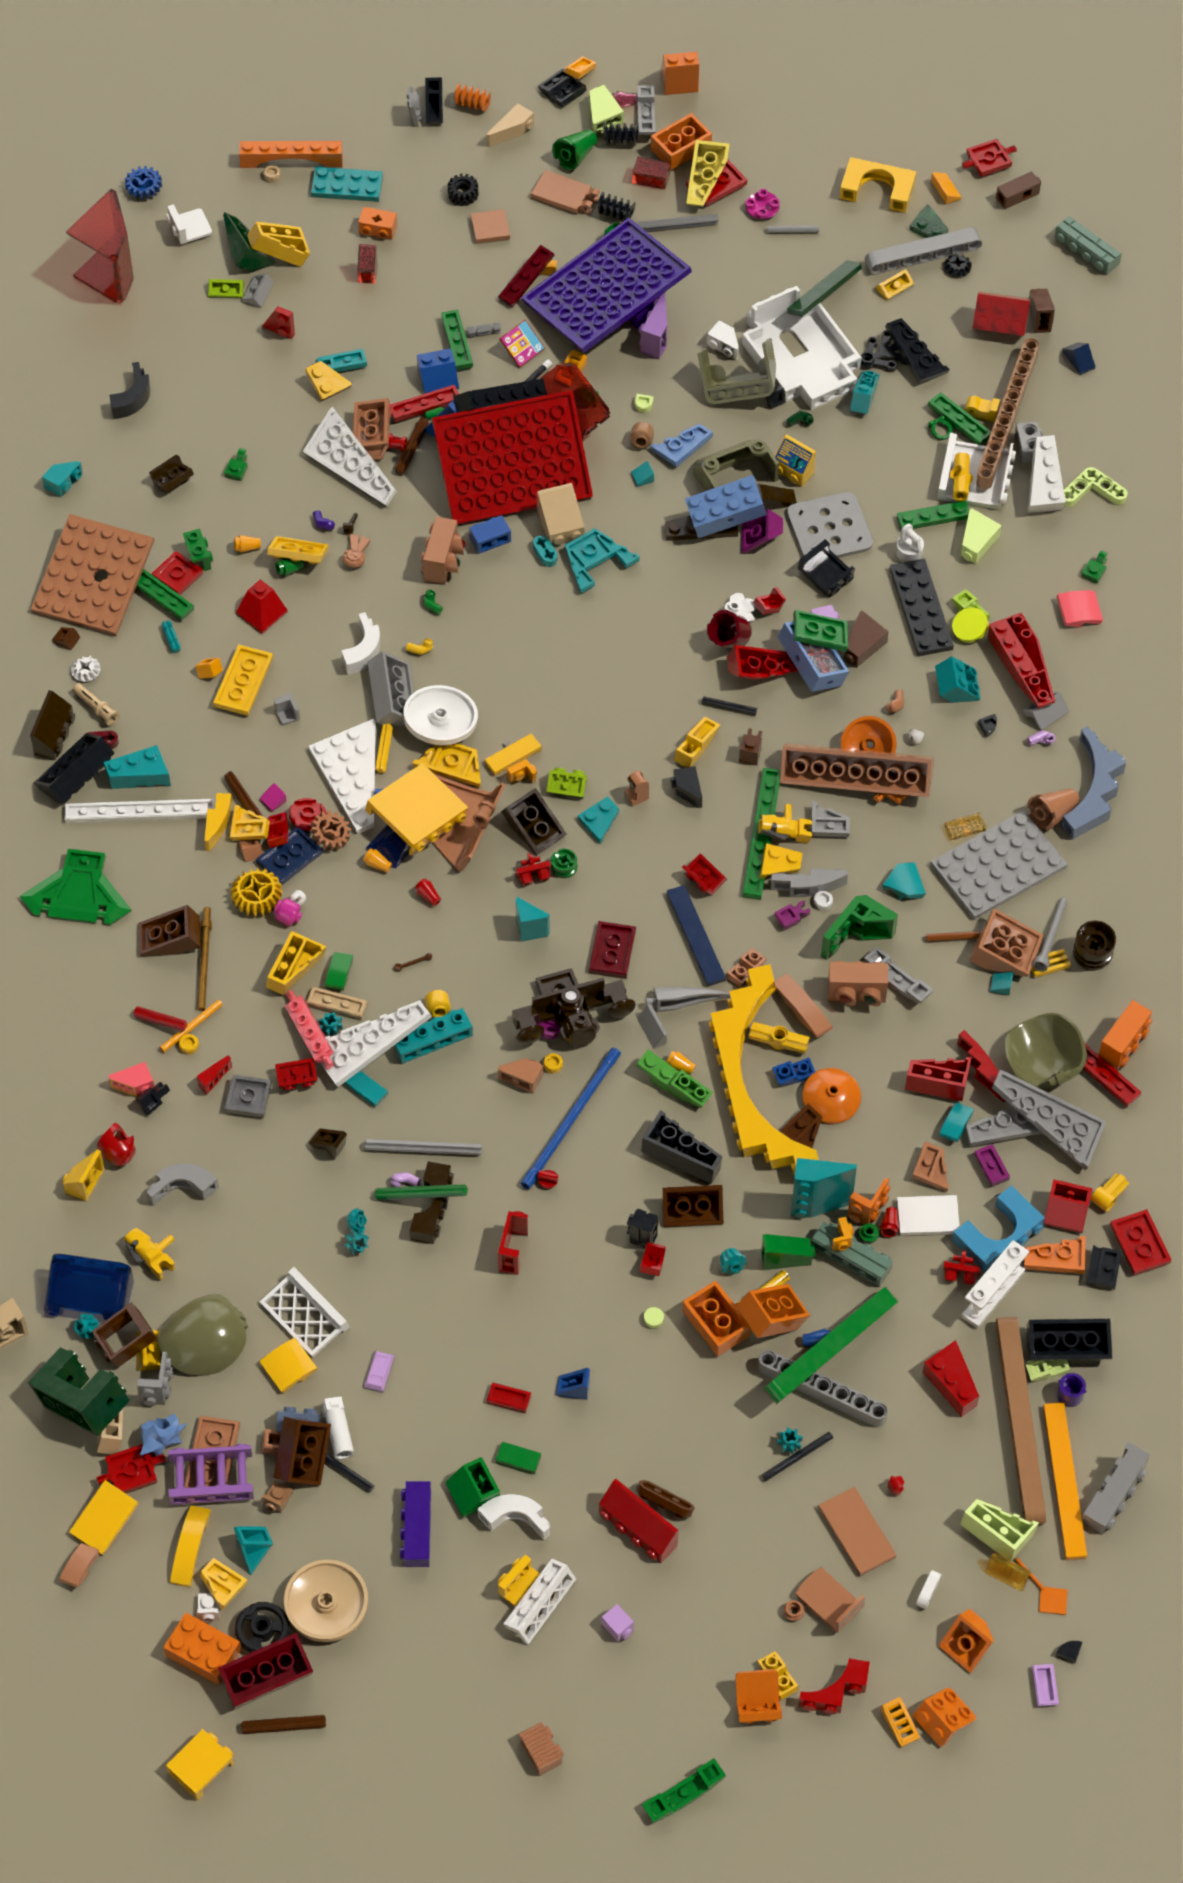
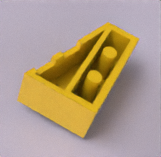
[247,222,310,267]
[266,931,326,995]

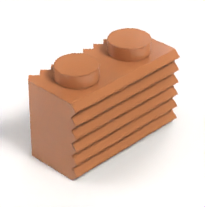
[519,1722,564,1776]

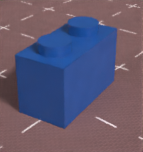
[469,515,511,554]

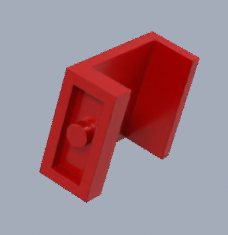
[498,1211,528,1275]

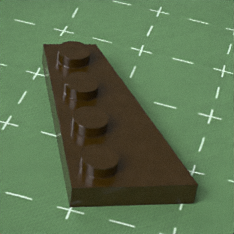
[665,515,738,541]

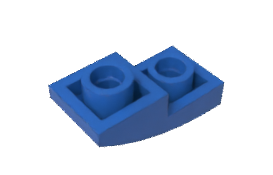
[772,1057,815,1085]

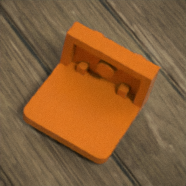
[847,1178,891,1225]
[735,1669,782,1724]
[912,1687,976,1748]

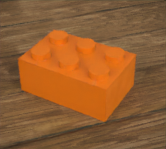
[651,113,712,170]
[1099,1000,1153,1071]
[682,1280,751,1357]
[736,1284,810,1338]
[163,1613,242,1686]

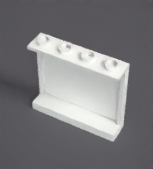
[937,433,1016,510]

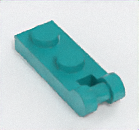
[315,349,367,372]

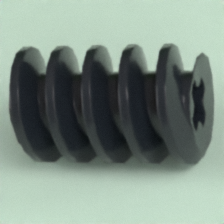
[604,123,638,145]
[598,192,636,221]

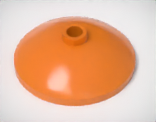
[841,716,897,753]
[802,1068,861,1124]

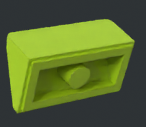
[208,279,245,298]

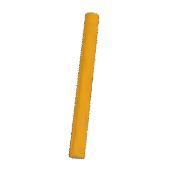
[159,1000,223,1053]

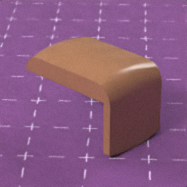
[796,1567,865,1633]

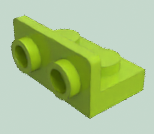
[546,767,588,798]

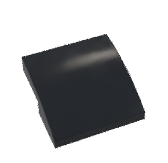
[538,68,587,108]

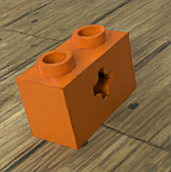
[358,207,397,240]

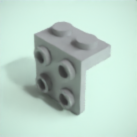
[137,1352,173,1406]

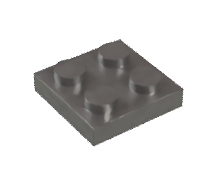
[225,1075,272,1118]

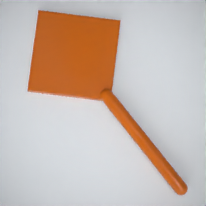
[1015,1558,1068,1615]

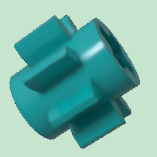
[319,1012,343,1036]
[344,1229,369,1254]
[74,1314,99,1339]
[777,1427,803,1454]

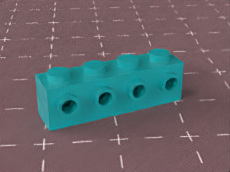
[393,1008,473,1064]

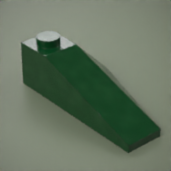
[223,212,275,271]

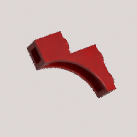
[798,1658,870,1715]

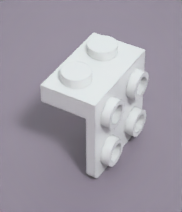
[166,204,212,244]

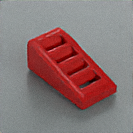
[197,1055,232,1095]

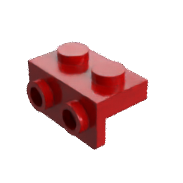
[682,853,727,895]
[275,1058,318,1091]

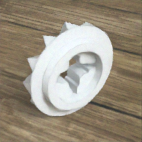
[71,655,101,682]

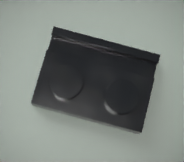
[1086,1245,1122,1290]

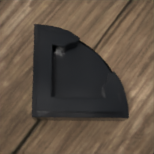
[978,714,997,737]
[1055,1641,1082,1663]

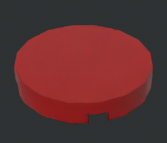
[289,798,327,830]

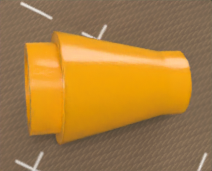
[234,535,261,553]
[363,848,392,873]
[667,1051,696,1075]

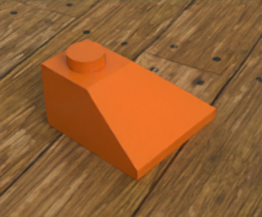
[938,1609,994,1673]

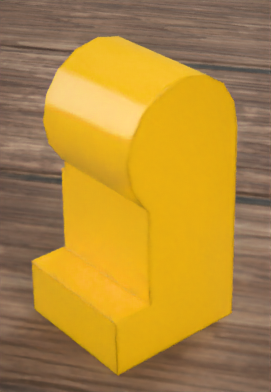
[964,396,1000,422]

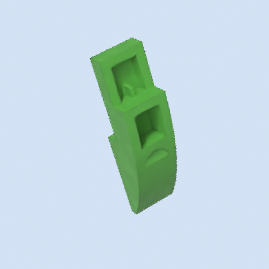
[636,1049,713,1108]

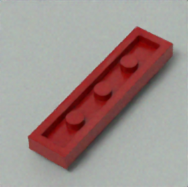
[390,385,459,423]
[1083,1043,1141,1107]

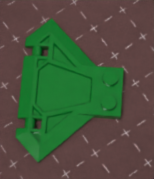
[20,849,132,925]

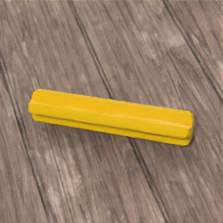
[375,724,393,773]

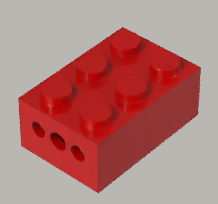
[972,291,1030,336]

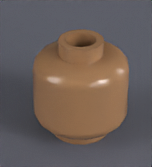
[630,422,654,448]

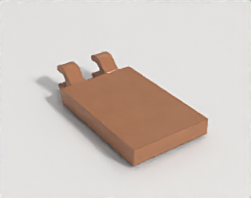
[531,170,600,215]

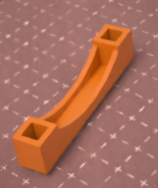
[239,141,343,168]

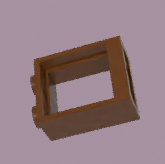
[92,1302,158,1368]

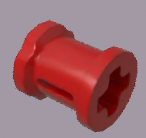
[387,433,408,452]

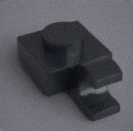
[135,1082,170,1115]

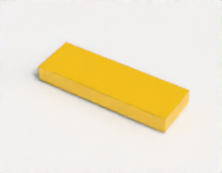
[485,733,542,776]

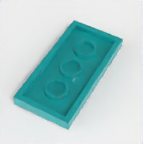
[311,167,383,202]

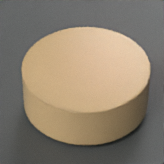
[263,165,281,182]

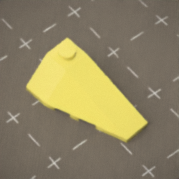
[686,140,730,207]

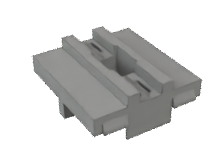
[406,86,422,126]

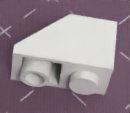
[707,320,739,360]

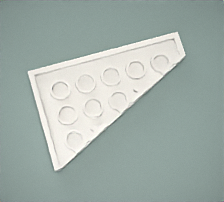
[308,719,376,834]

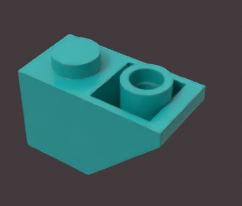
[42,461,83,497]

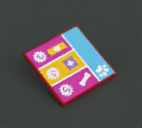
[499,319,545,368]

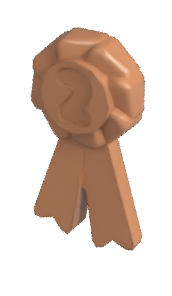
[343,534,370,568]

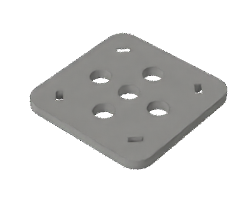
[787,492,873,558]

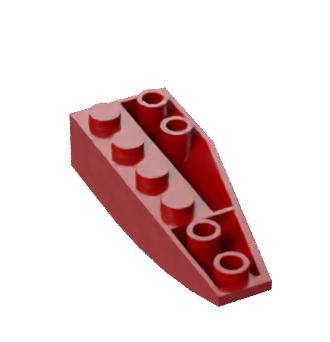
[987,612,1055,709]

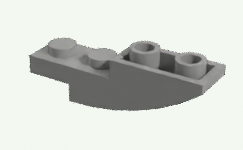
[771,868,848,897]

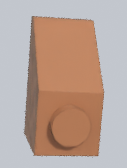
[498,1058,543,1093]

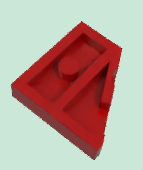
[262,306,295,339]

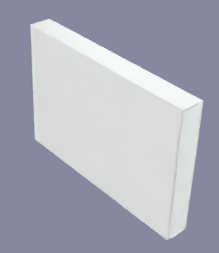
[897,1195,960,1236]

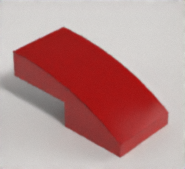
[267,812,288,848]

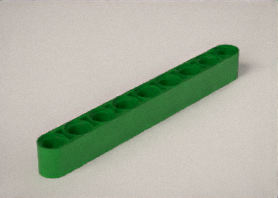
[763,1286,898,1404]

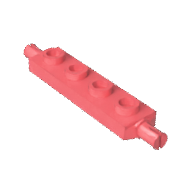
[285,990,334,1069]

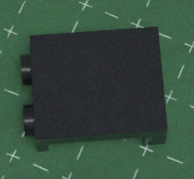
[798,539,855,597]

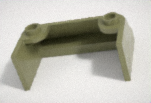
[697,338,776,404]
[693,440,779,491]

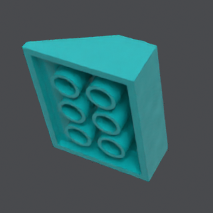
[791,1158,857,1218]

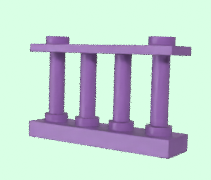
[168,1444,254,1505]

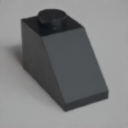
[670,766,703,808]

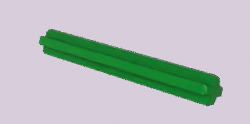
[375,1184,468,1200]

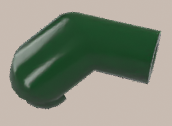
[786,411,814,426]

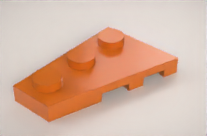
[1024,1235,1086,1274]

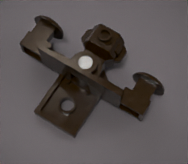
[512,968,636,1048]

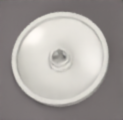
[403,685,478,745]

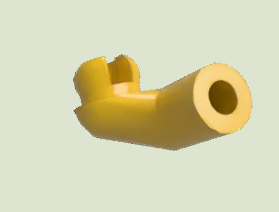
[406,638,433,655]

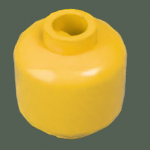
[424,990,451,1018]

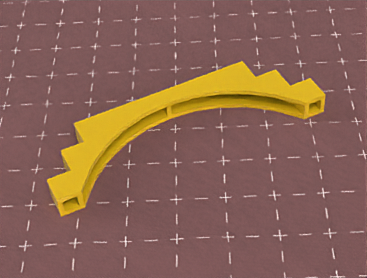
[708,964,819,1175]

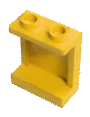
[166,1729,234,1800]

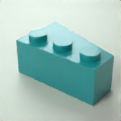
[104,745,171,789]

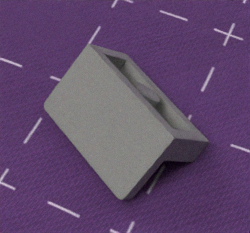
[1023,692,1069,730]

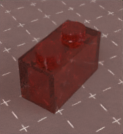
[632,157,671,190]

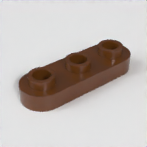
[636,1480,695,1519]

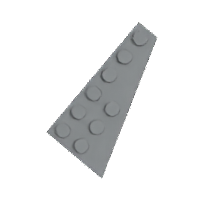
[992,1070,1106,1171]

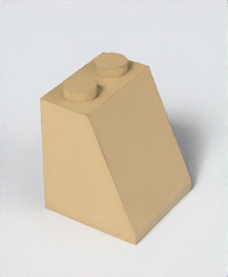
[537,483,584,546]

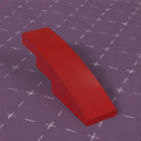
[957,1030,1006,1103]

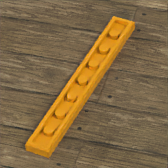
[1043,1403,1087,1560]

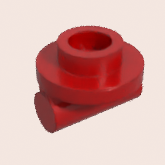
[538,1170,559,1189]

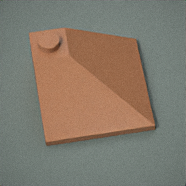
[969,908,1044,977]

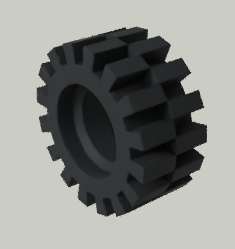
[448,173,479,206]

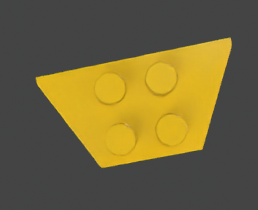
[413,743,481,788]

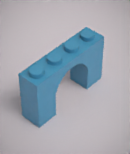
[952,1185,1045,1273]

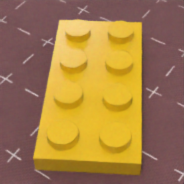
[213,644,274,716]

